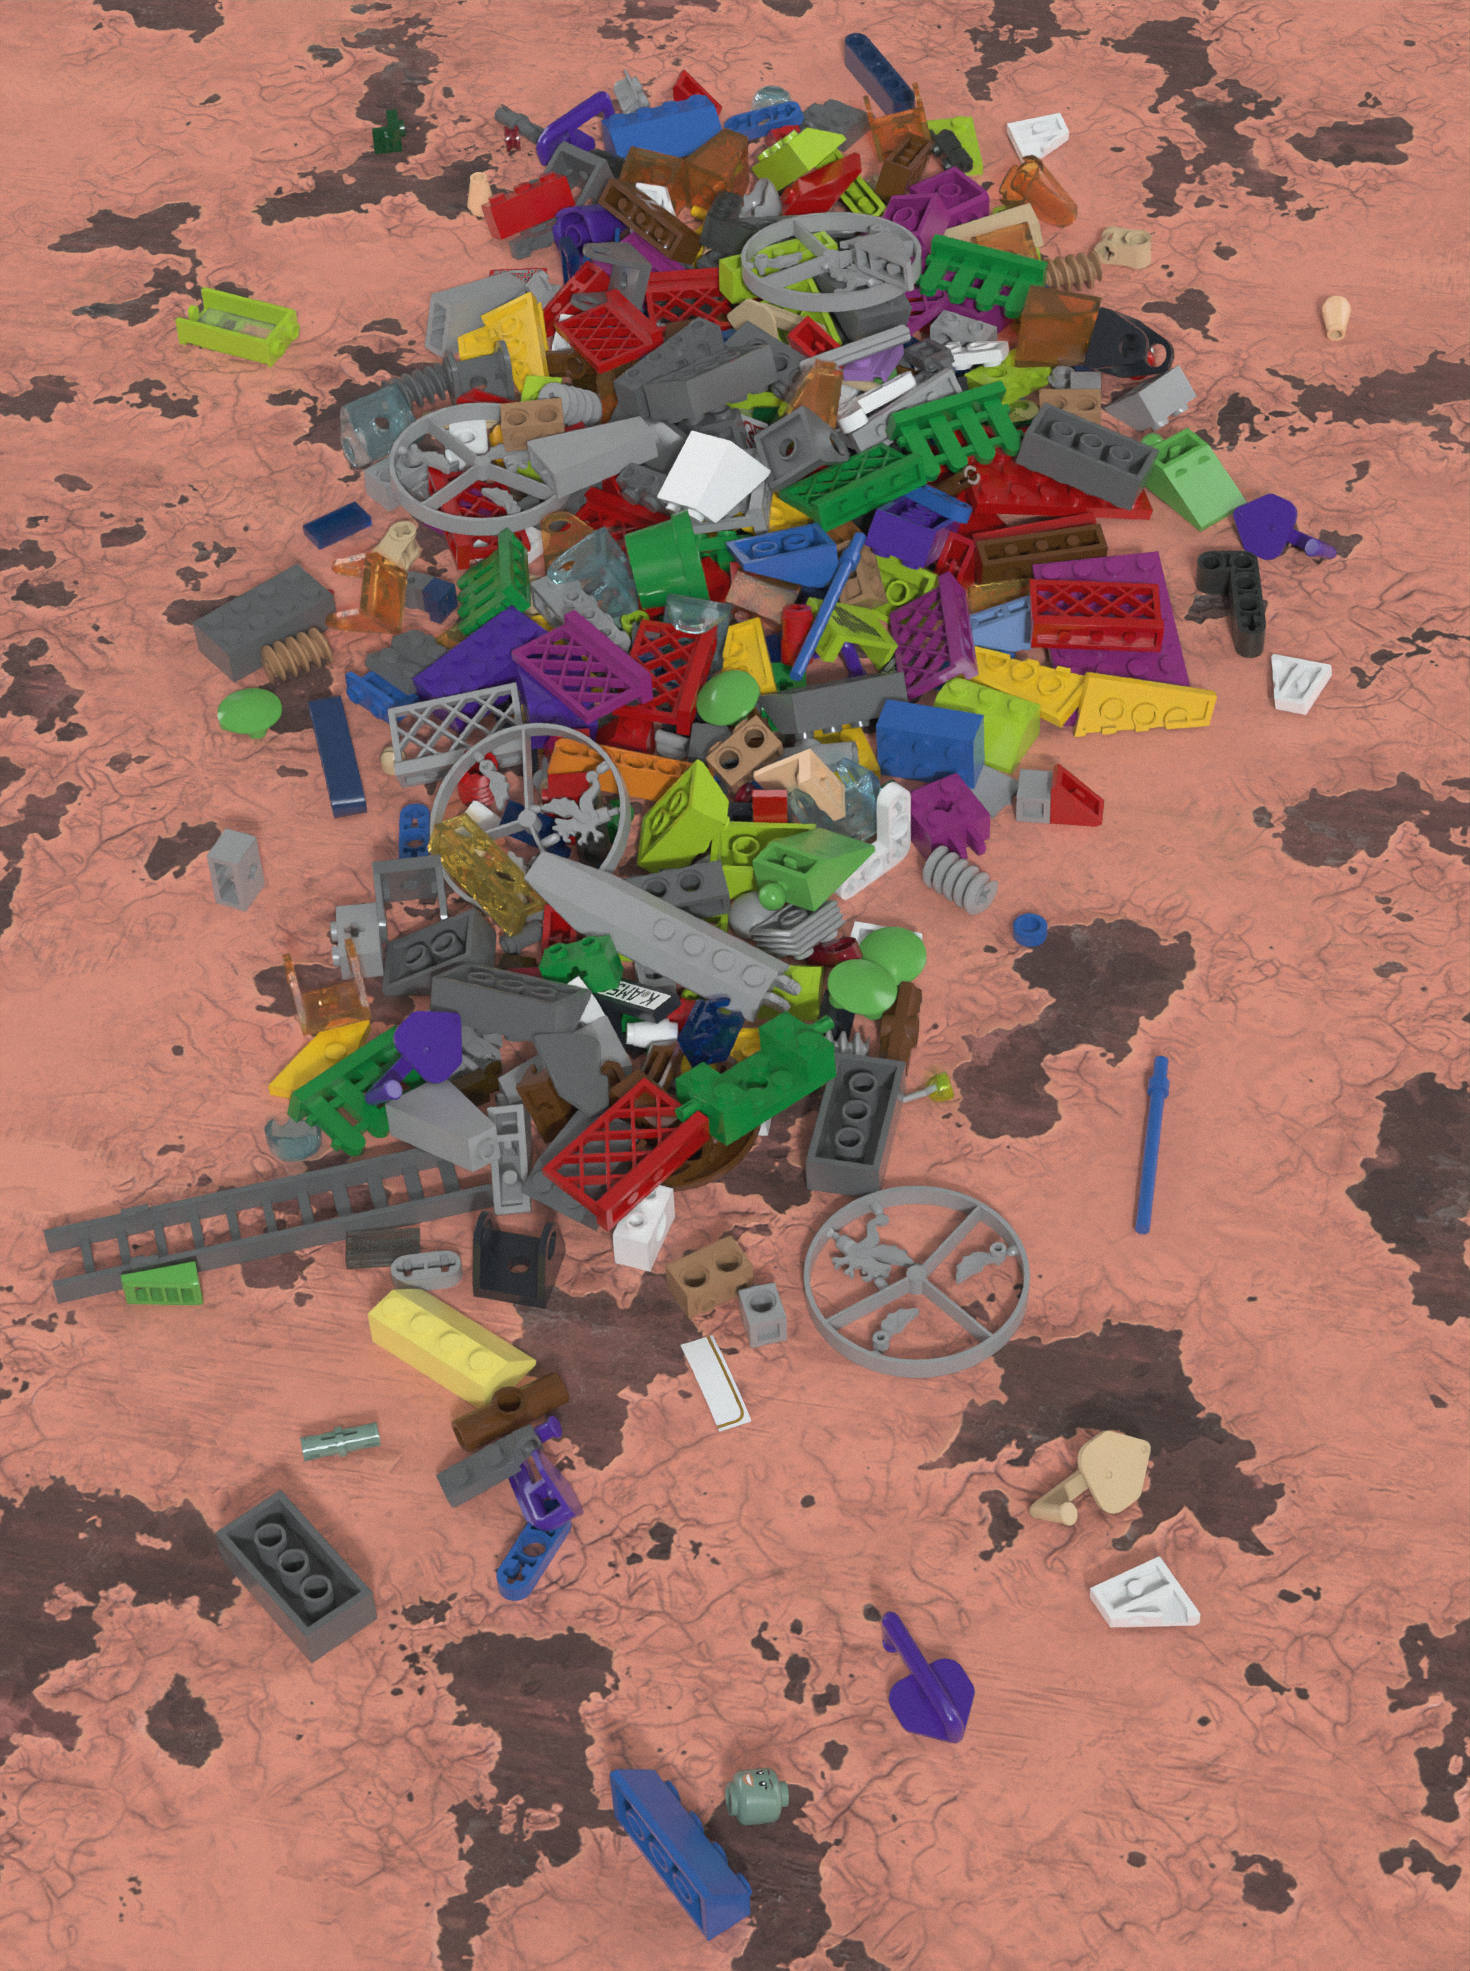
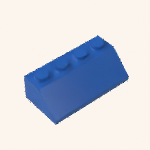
[601,94,727,167]
[610,1769,752,1941]

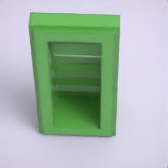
[121,1261,204,1305]

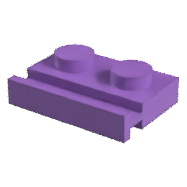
[843,344,904,382]

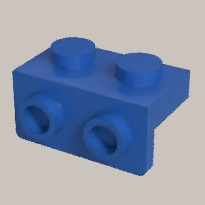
[345,670,420,725]

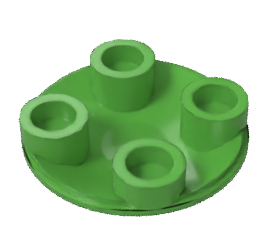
[696,670,761,728]
[217,688,282,739]
[859,927,927,985]
[827,959,897,1020]

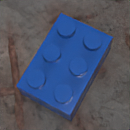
[876,699,985,789]

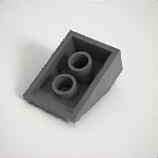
[814,267,912,343]
[382,908,497,996]
[521,1110,644,1231]

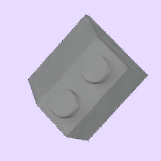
[1105,365,1197,432]

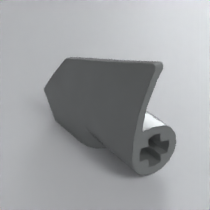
[532,1033,609,1118]

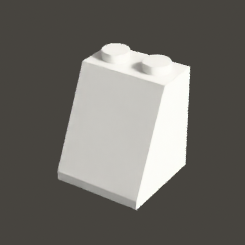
[657,431,771,523]

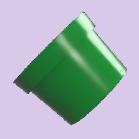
[624,509,711,610]

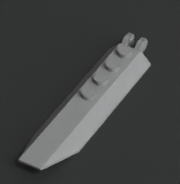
[524,850,802,1023]

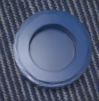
[1013,913,1047,947]

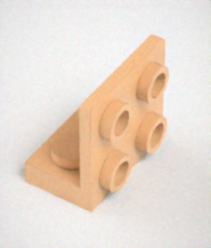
[754,748,846,821]

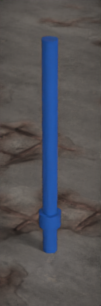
[789,532,866,681]
[1135,1056,1170,1234]

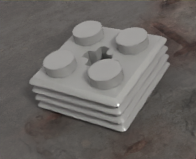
[750,900,846,960]

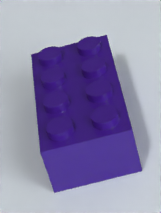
[864,496,961,570]
[412,605,558,735]

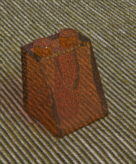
[684,127,750,211]
[1014,285,1102,368]
[768,358,844,446]
[725,566,804,634]

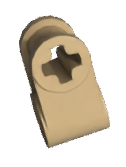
[1094,226,1151,269]
[369,521,420,579]

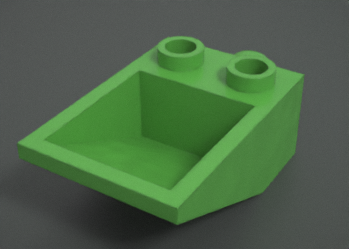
[1141,428,1247,532]
[752,828,876,912]

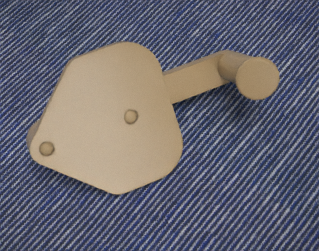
[727,299,827,348]
[1029,1430,1151,1526]

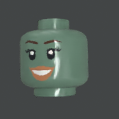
[725,1767,789,1826]

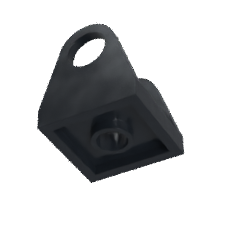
[1083,307,1174,378]
[473,1211,566,1309]

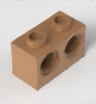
[1039,389,1101,425]
[500,398,566,452]
[836,539,888,610]
[705,715,785,796]
[665,1235,754,1319]

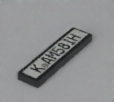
[593,978,682,1024]

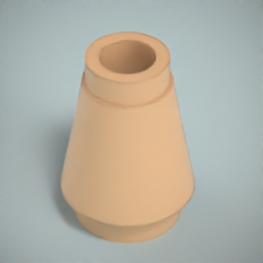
[467,172,493,217]
[1322,296,1351,341]

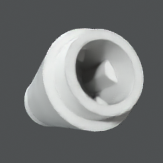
[626,1018,678,1049]

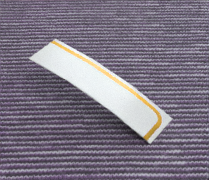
[680,1335,751,1432]

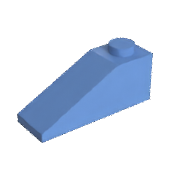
[938,595,1033,652]

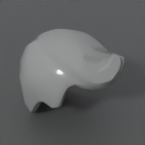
[738,178,782,218]

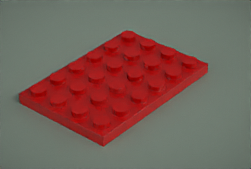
[953,426,1153,520]

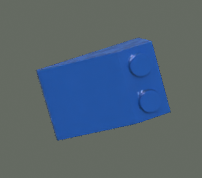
[726,523,839,588]

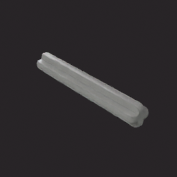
[799,325,911,378]

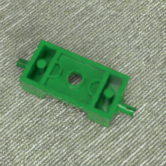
[675,1011,836,1146]

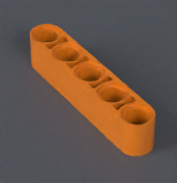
[547,738,714,801]

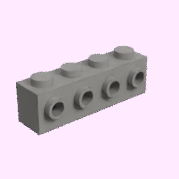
[530,568,632,677]

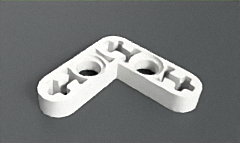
[831,371,917,434]
[834,782,911,900]

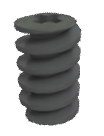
[381,362,448,416]

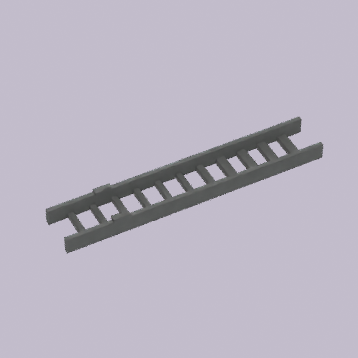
[44,1148,494,1304]

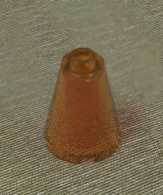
[999,154,1078,228]

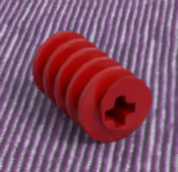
[457,749,498,807]

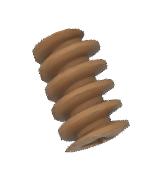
[1043,251,1102,295]
[260,627,333,685]

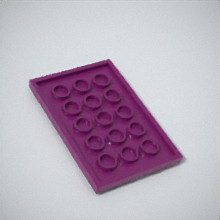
[1031,551,1190,727]

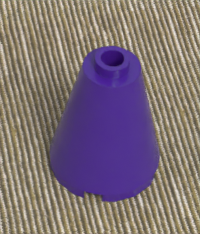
[552,204,628,264]

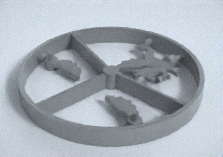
[741,212,921,312]
[389,403,571,536]
[430,723,631,922]
[804,1186,1030,1378]

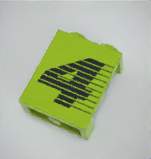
[805,597,898,671]

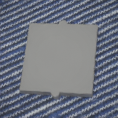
[969,765,1019,819]

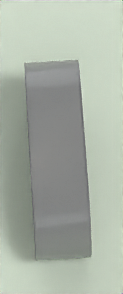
[391,1250,463,1291]

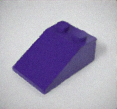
[515,655,598,749]

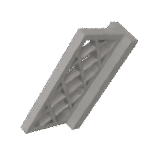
[830,368,963,454]
[691,447,773,535]
[388,683,524,789]

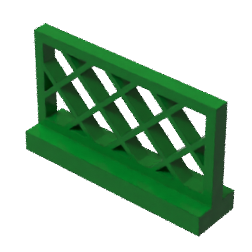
[778,442,927,532]

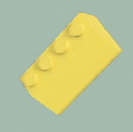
[368,1289,536,1408]

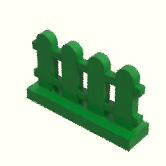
[916,234,1048,319]
[885,380,1025,482]
[456,527,531,636]
[287,1024,427,1156]

